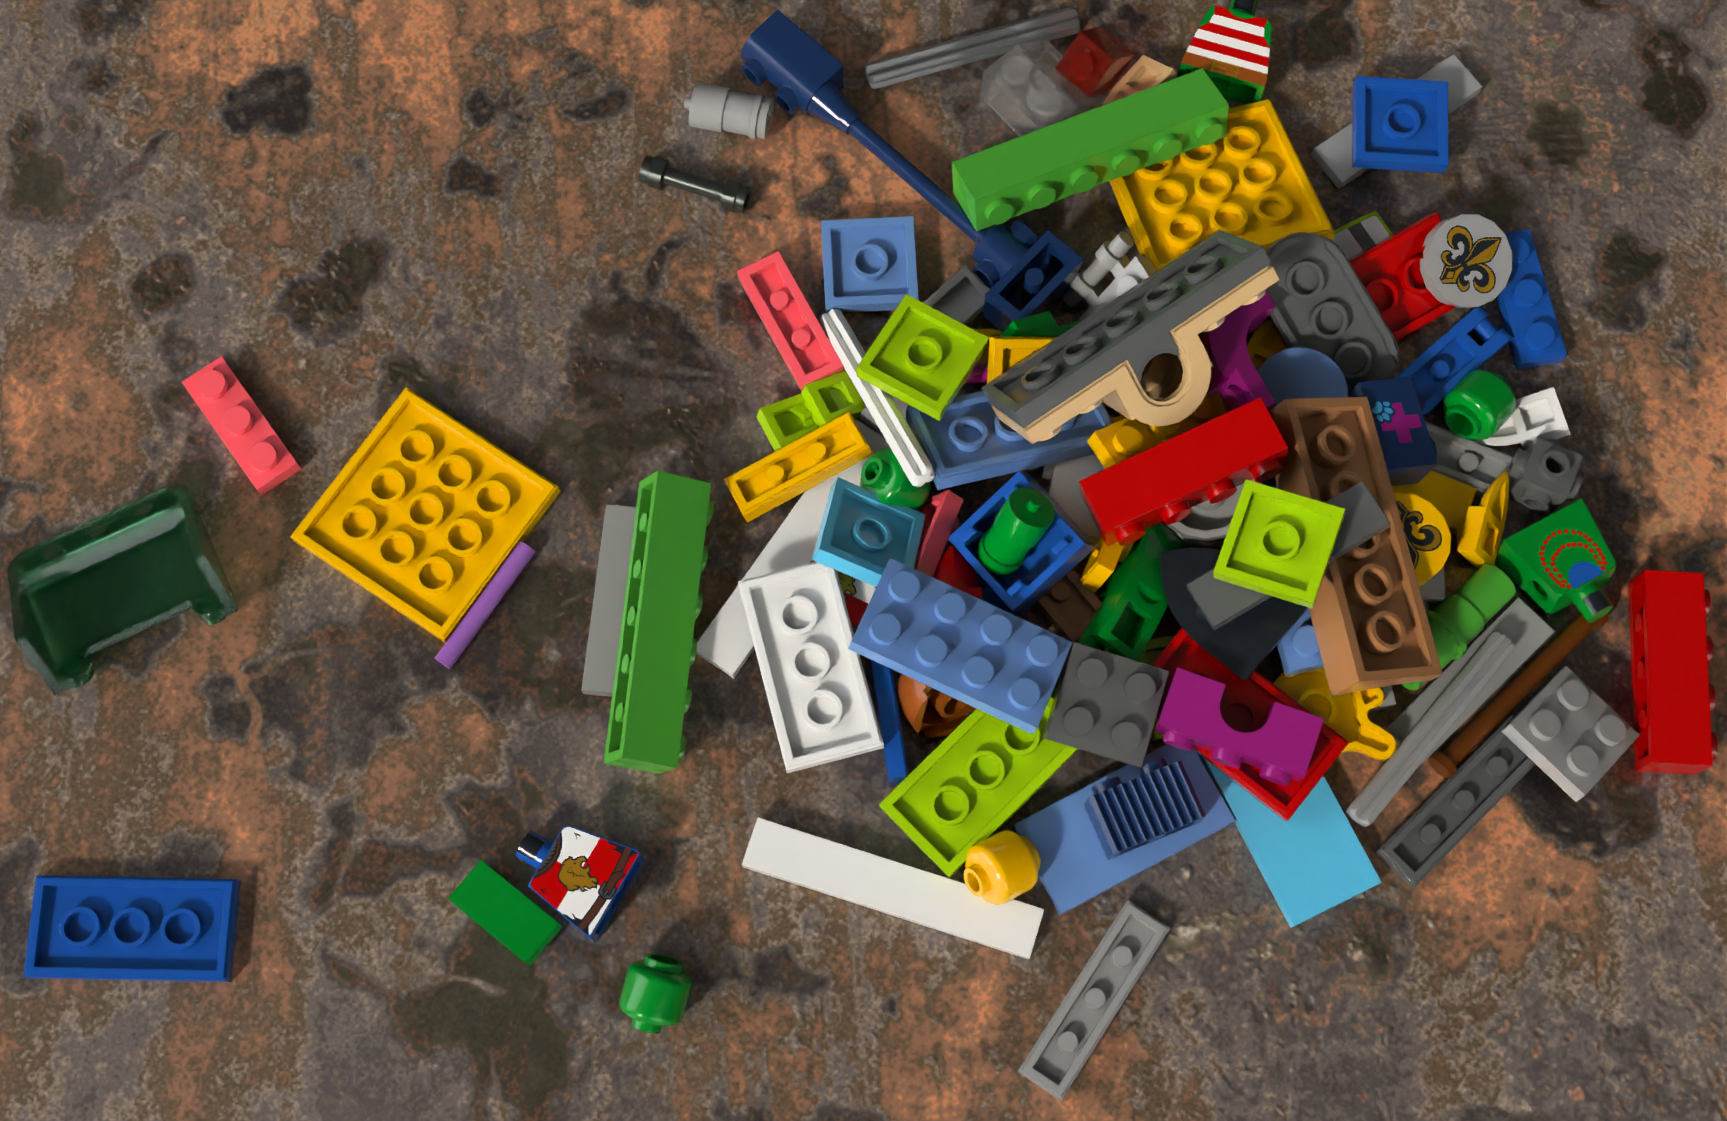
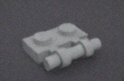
[1063,231,1157,320]

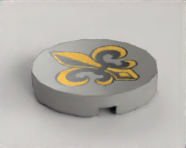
[1420,214,1512,308]

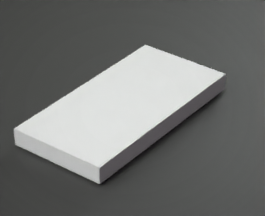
[737,562,884,773]

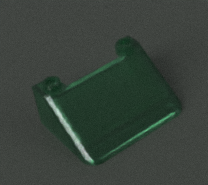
[7,484,238,695]

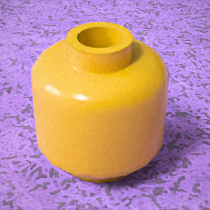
[964,830,1041,905]

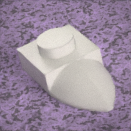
[1471,387,1571,450]

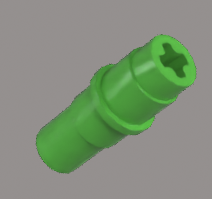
[1401,564,1516,691]

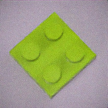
[856,294,989,421]
[1213,479,1345,609]

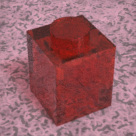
[1055,26,1135,97]

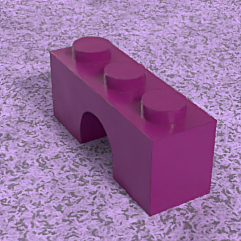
[1154,667,1324,786]

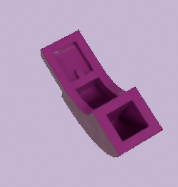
[1198,289,1276,412]

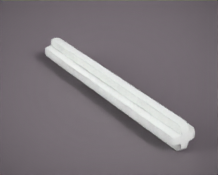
[819,309,935,487]

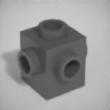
[1508,437,1584,515]

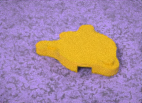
[1273,668,1397,761]

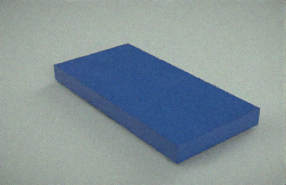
[23,875,241,982]

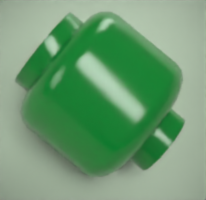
[1442,369,1516,440]
[860,448,931,511]
[619,953,692,1034]

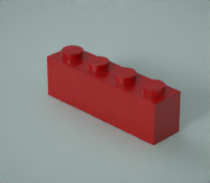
[1079,397,1288,547]
[1628,570,1718,775]

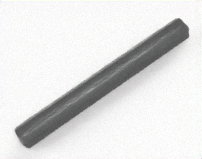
[865,7,1081,89]

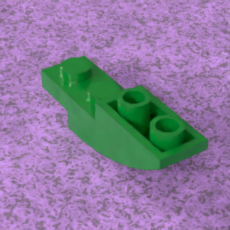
[1058,522,1189,679]

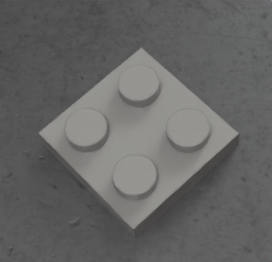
[1501,666,1640,802]

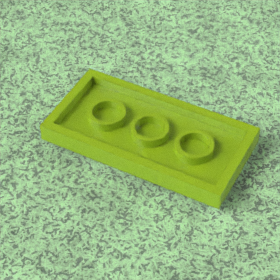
[879,696,1079,878]

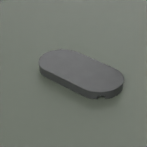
[1265,232,1399,394]

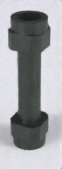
[639,155,752,213]

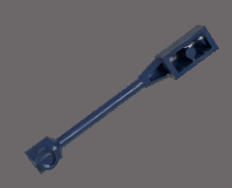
[741,9,1039,288]

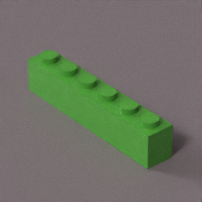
[952,68,1229,232]
[603,470,714,774]

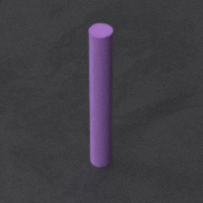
[435,541,536,669]

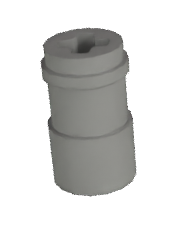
[684,82,774,140]

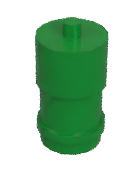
[977,487,1055,575]

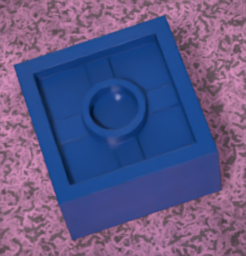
[948,471,1096,612]

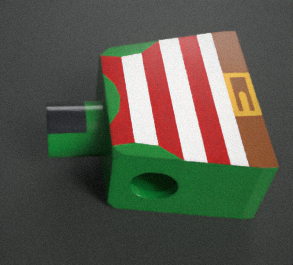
[1178,0,1272,105]

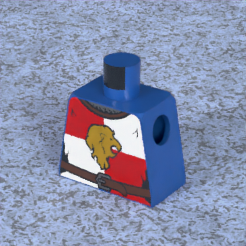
[516,825,645,943]

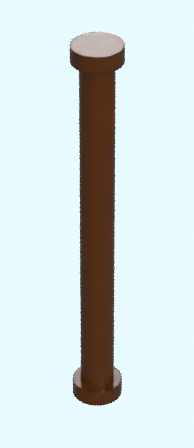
[1428,610,1609,779]

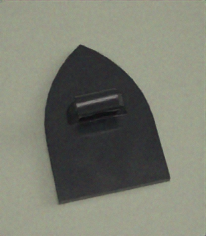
[1161,547,1308,682]

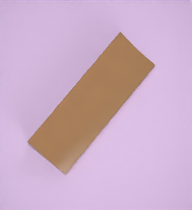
[1269,397,1443,697]

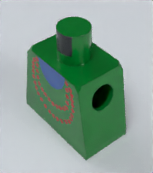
[1495,499,1616,623]

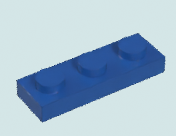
[1496,229,1567,370]

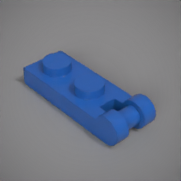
[1395,306,1514,417]

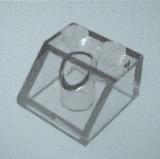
[981,40,1106,137]

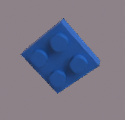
[1352,76,1449,173]

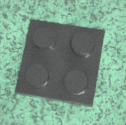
[1043,642,1169,768]

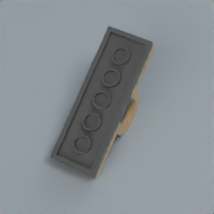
[981,230,1279,444]

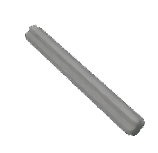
[1347,631,1515,827]

